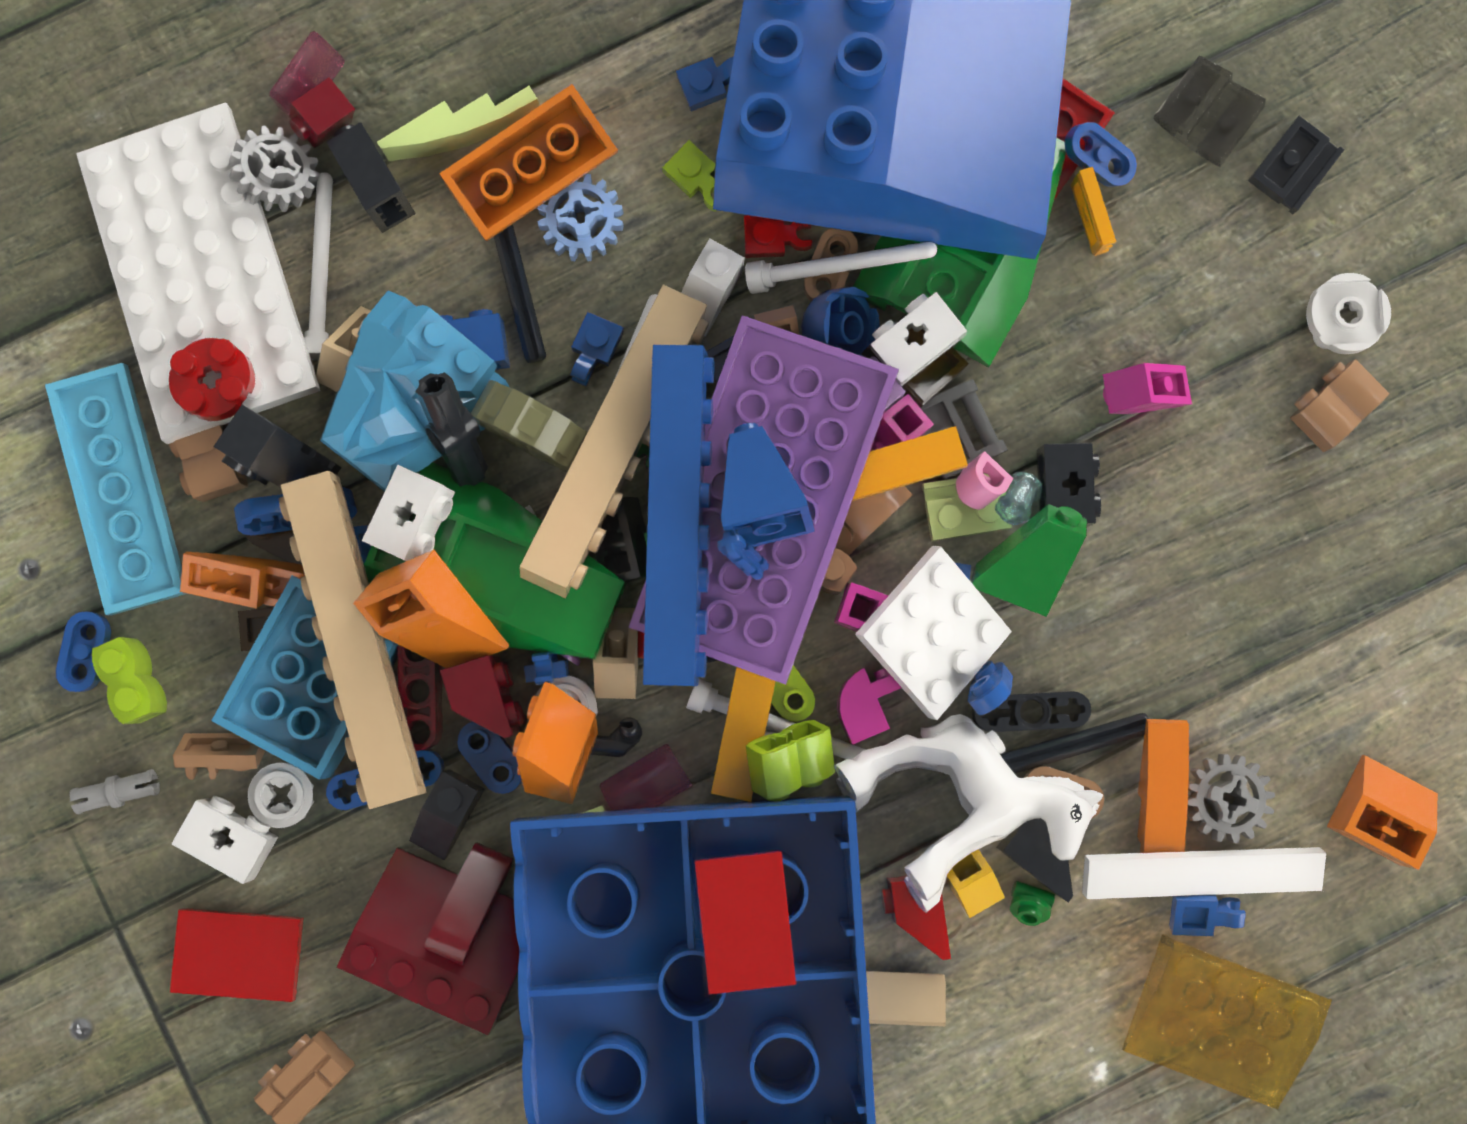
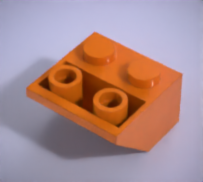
[512,682,598,804]
[1327,755,1438,870]

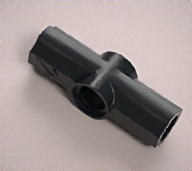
[415,372,488,487]

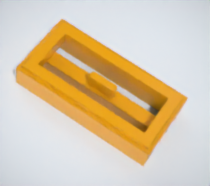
[1070,167,1116,256]

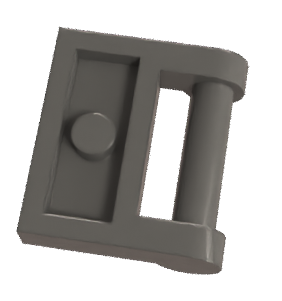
[921,379,1008,480]

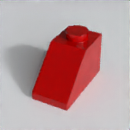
[881,875,951,960]

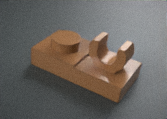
[173,733,266,780]

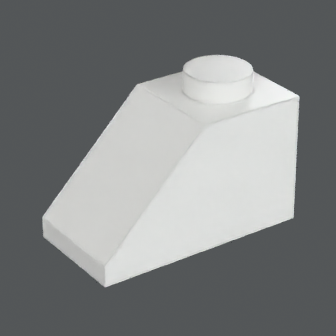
[681,238,745,337]

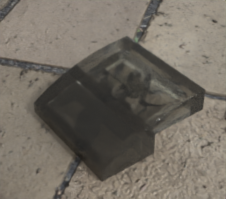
[1154,55,1266,167]

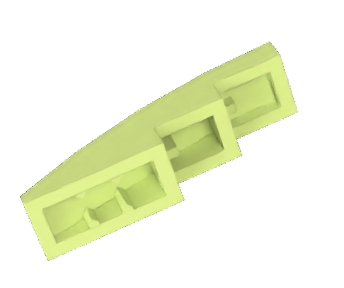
[377,86,540,161]

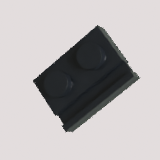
[1248,115,1345,215]

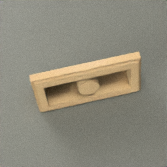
[866,971,946,1027]

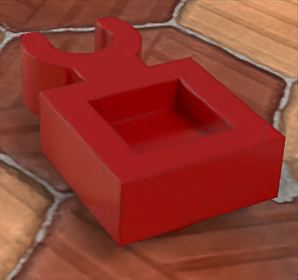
[744,215,812,258]

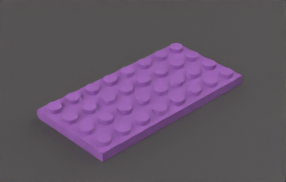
[629,315,899,685]

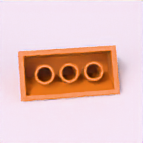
[439,84,618,242]

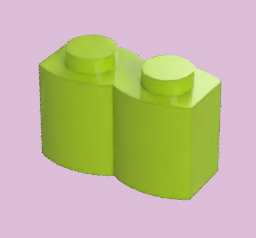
[92,637,167,724]
[746,720,835,801]

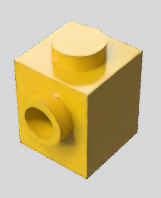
[946,849,1005,918]

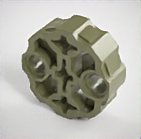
[471,380,588,472]

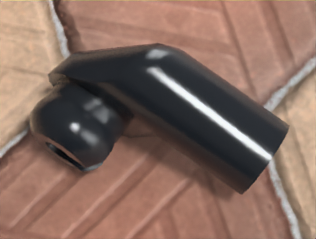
[590,717,642,757]

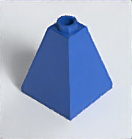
[721,423,815,547]

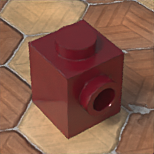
[289,77,355,148]

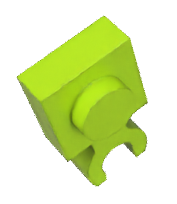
[662,140,717,212]

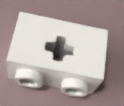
[871,292,967,386]
[362,465,455,561]
[172,796,278,884]

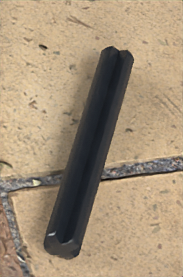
[494,224,546,363]
[1000,713,1149,774]

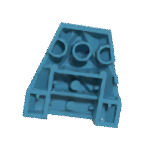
[320,291,510,492]

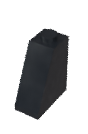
[327,122,416,233]

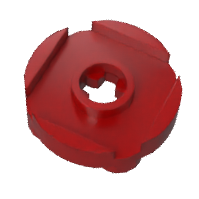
[169,338,255,421]

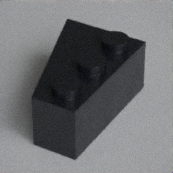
[213,404,342,488]

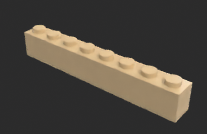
[520,285,709,599]
[279,471,427,809]

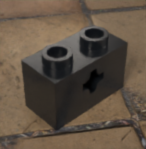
[1037,443,1101,527]
[595,497,647,583]

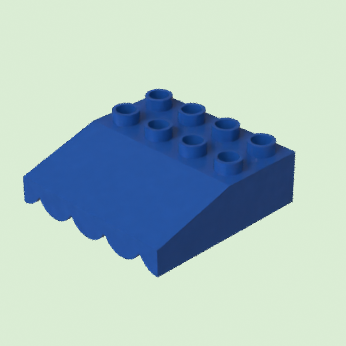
[713,0,1071,260]
[510,795,876,1124]

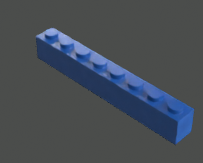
[643,345,714,686]

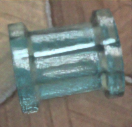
[995,472,1043,525]

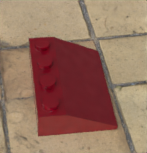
[336,847,519,1035]

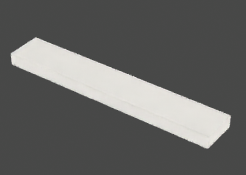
[1082,847,1326,899]

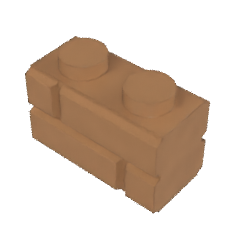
[254,1031,355,1124]

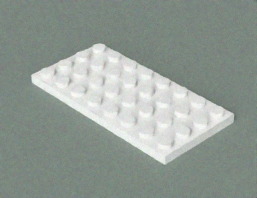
[76,102,321,444]

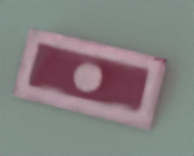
[269,30,345,115]
[599,744,692,811]

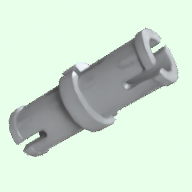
[70,769,160,814]

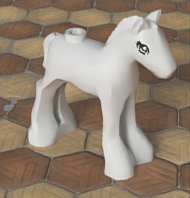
[835,714,1103,913]

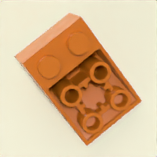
[353,549,509,668]

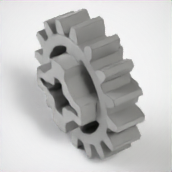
[228,126,319,212]
[1187,754,1275,843]

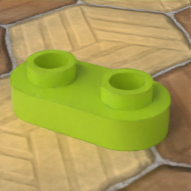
[771,665,815,722]

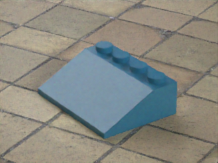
[211,575,398,780]

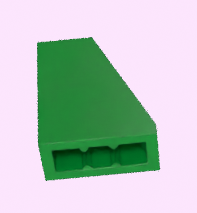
[971,504,1087,617]

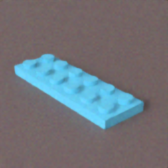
[45,363,187,616]

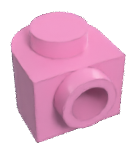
[956,451,1014,510]

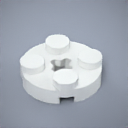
[1306,273,1391,354]

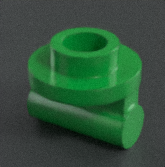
[1010,880,1055,926]

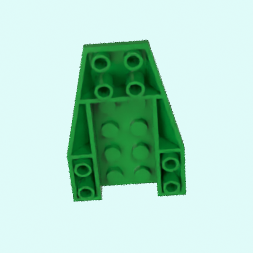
[853,138,1066,368]
[364,462,626,659]

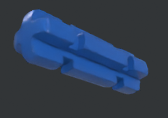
[717,530,769,580]

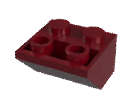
[440,655,526,738]

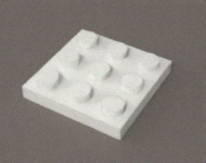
[855,546,1012,720]

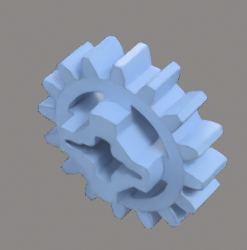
[537,174,624,262]

